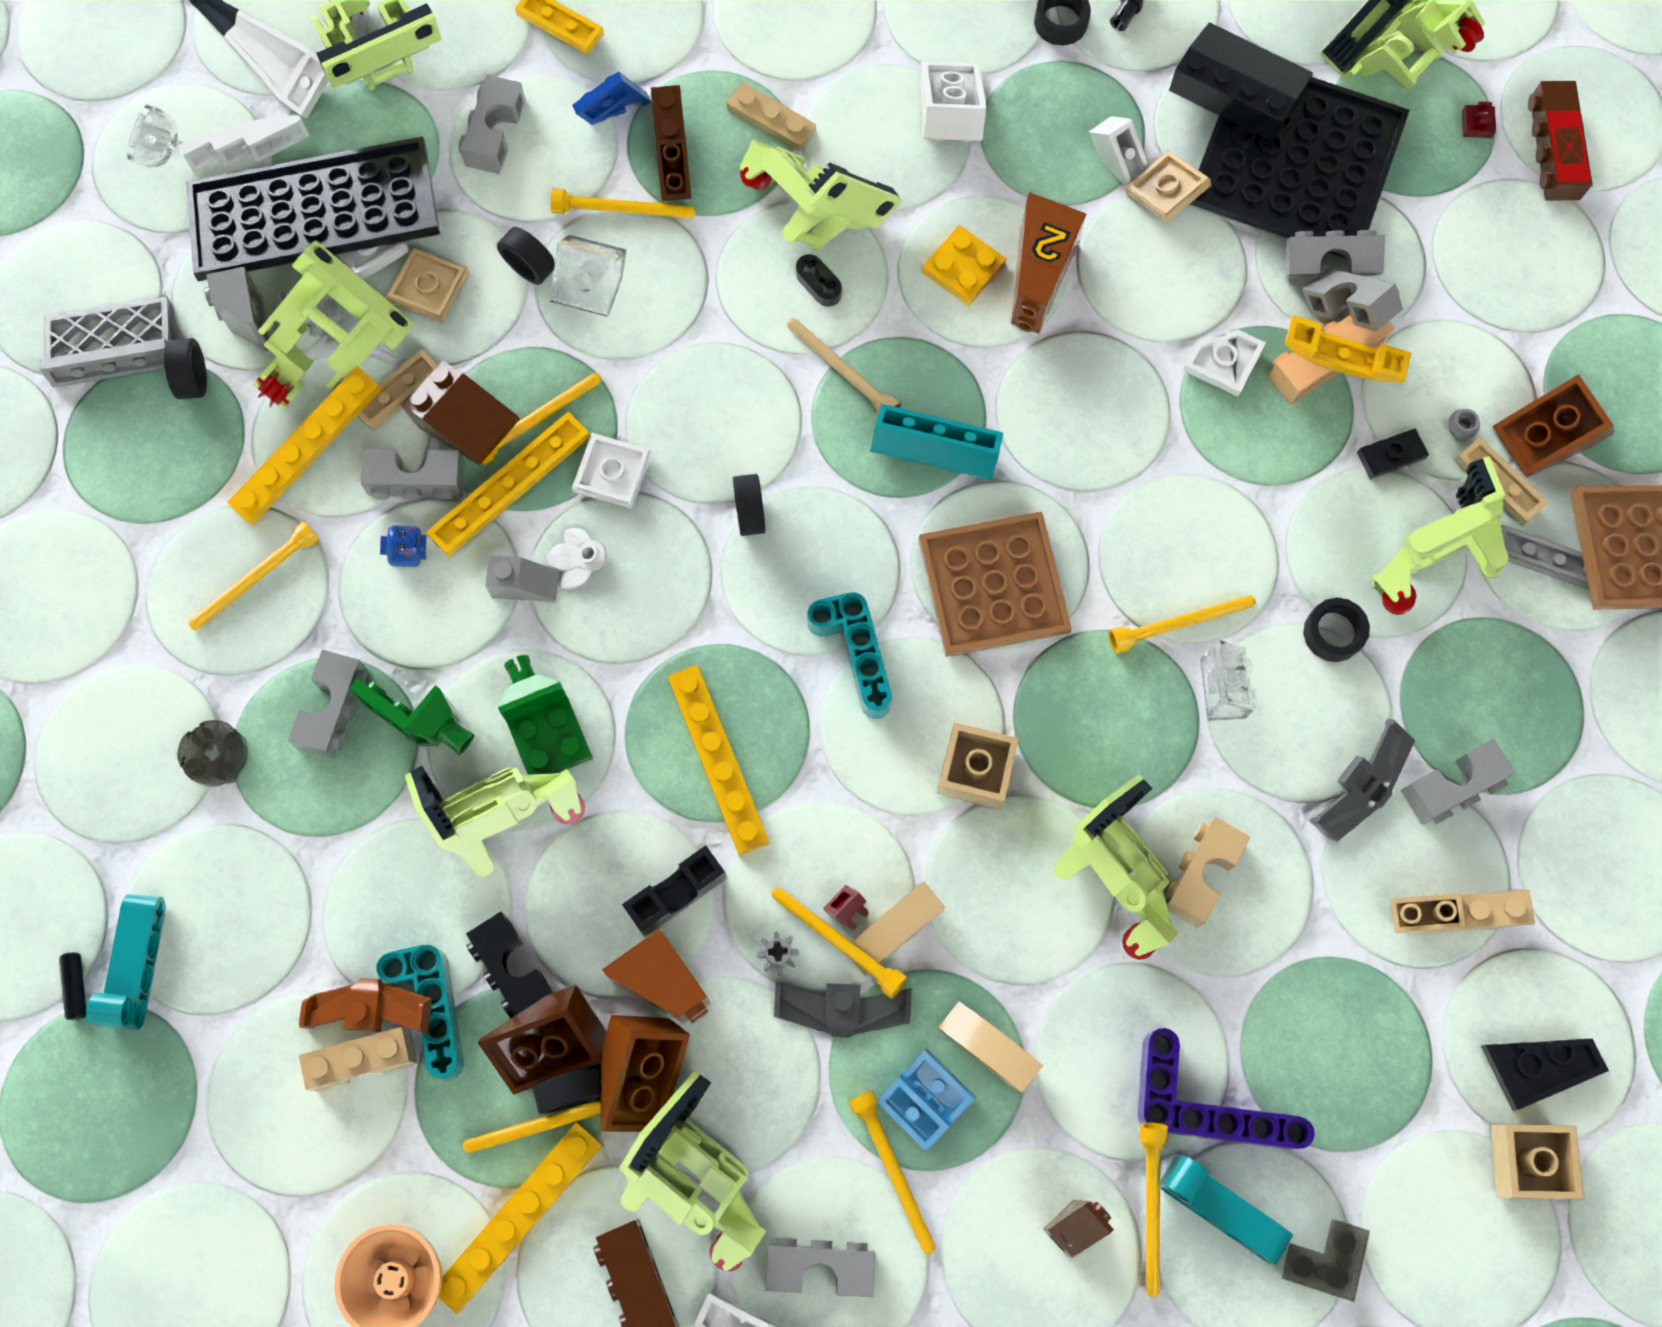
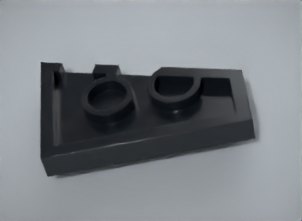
[1481,1038,1609,1111]

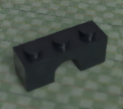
[622,845,727,937]
[466,911,554,1019]

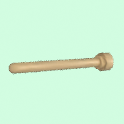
[787,318,902,415]

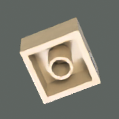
[937,723,1019,810]
[1490,1124,1584,1199]

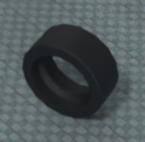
[1034,0,1091,46]
[497,226,556,285]
[164,338,207,400]
[733,473,766,536]
[1303,597,1370,662]
[532,1068,601,1114]

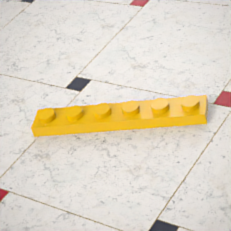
[227,366,382,525]
[426,411,590,558]
[667,665,770,856]
[439,1122,604,1314]

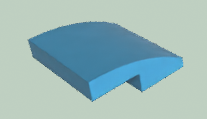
[878,1048,976,1151]

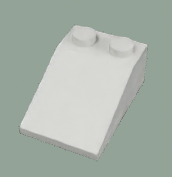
[921,62,987,142]

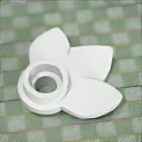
[546,528,607,590]

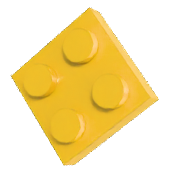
[922,225,1007,306]

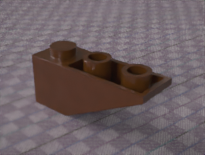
[1043,1200,1114,1258]

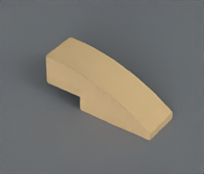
[852,881,946,976]
[938,1002,1044,1094]

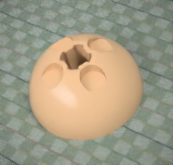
[334,1224,442,1327]

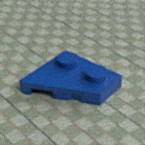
[572,71,651,125]

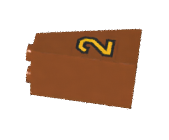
[1011,192,1087,334]

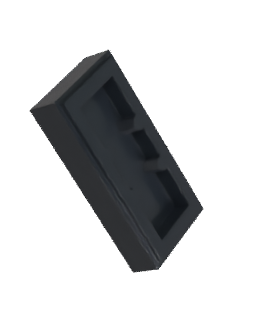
[1357,428,1429,479]

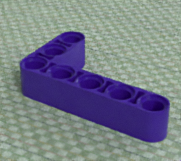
[1137,1028,1315,1149]

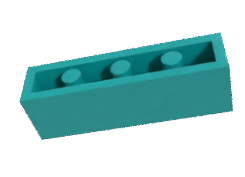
[870,404,1003,480]

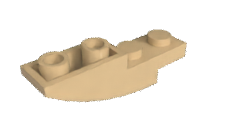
[1390,890,1535,933]

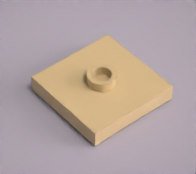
[1125,150,1211,223]
[386,247,469,323]

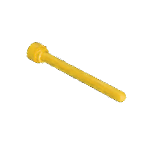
[551,188,695,218]
[481,373,601,466]
[189,520,320,630]
[1108,595,1256,654]
[772,887,908,999]
[848,1090,935,1254]
[462,1097,601,1153]
[1139,1123,1168,1297]

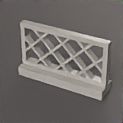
[40,296,172,388]

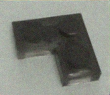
[1281,1219,1370,1302]

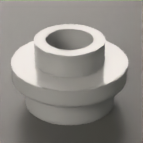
[1448,409,1480,439]

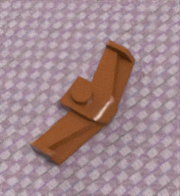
[299,978,432,1034]

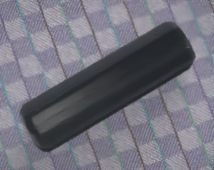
[59,952,86,1020]

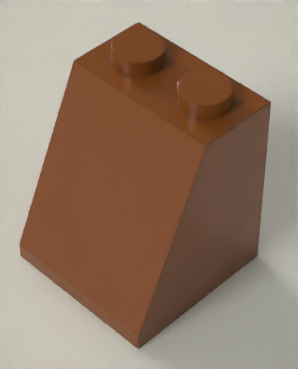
[602,928,711,1024]

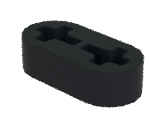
[796,254,842,307]

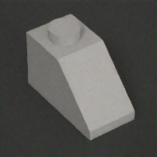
[485,555,559,602]

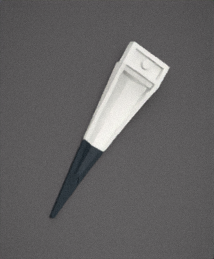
[189,0,329,118]

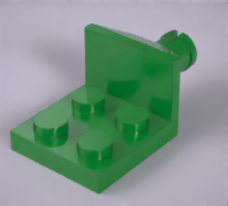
[498,655,593,775]
[349,678,475,755]

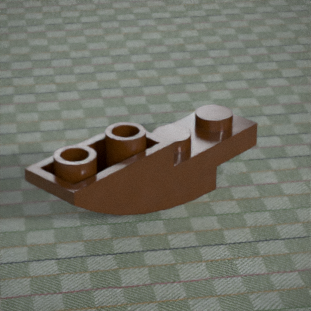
[650,85,692,201]

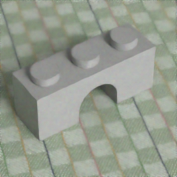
[459,75,526,174]
[1286,230,1385,277]
[1302,268,1403,331]
[361,449,465,501]
[288,650,368,759]
[1401,739,1516,824]
[765,1238,875,1297]

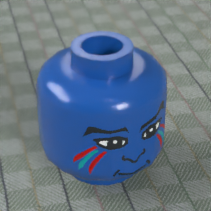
[380,525,427,567]

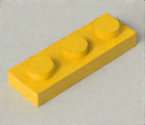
[515,0,604,55]

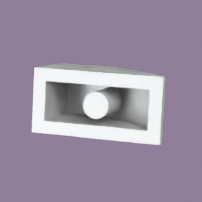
[1089,116,1149,186]

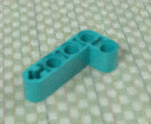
[807,592,892,719]
[86,894,166,1030]
[376,945,464,1080]
[1160,1155,1293,1266]

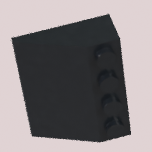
[1169,22,1314,142]

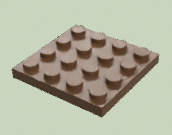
[1570,485,1662,610]
[918,512,1072,657]

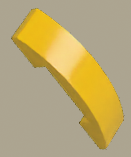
[1284,315,1411,383]

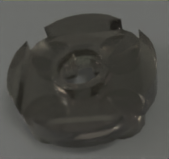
[177,720,248,787]

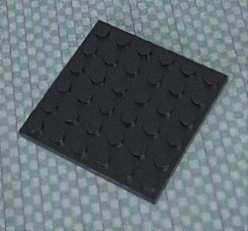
[1190,77,1410,258]

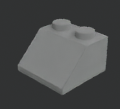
[204,267,270,351]

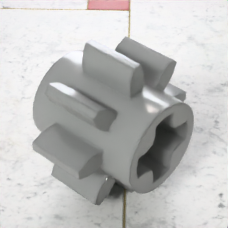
[757,931,799,976]

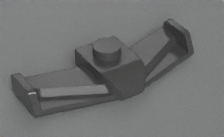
[1309,718,1415,842]
[774,982,912,1038]

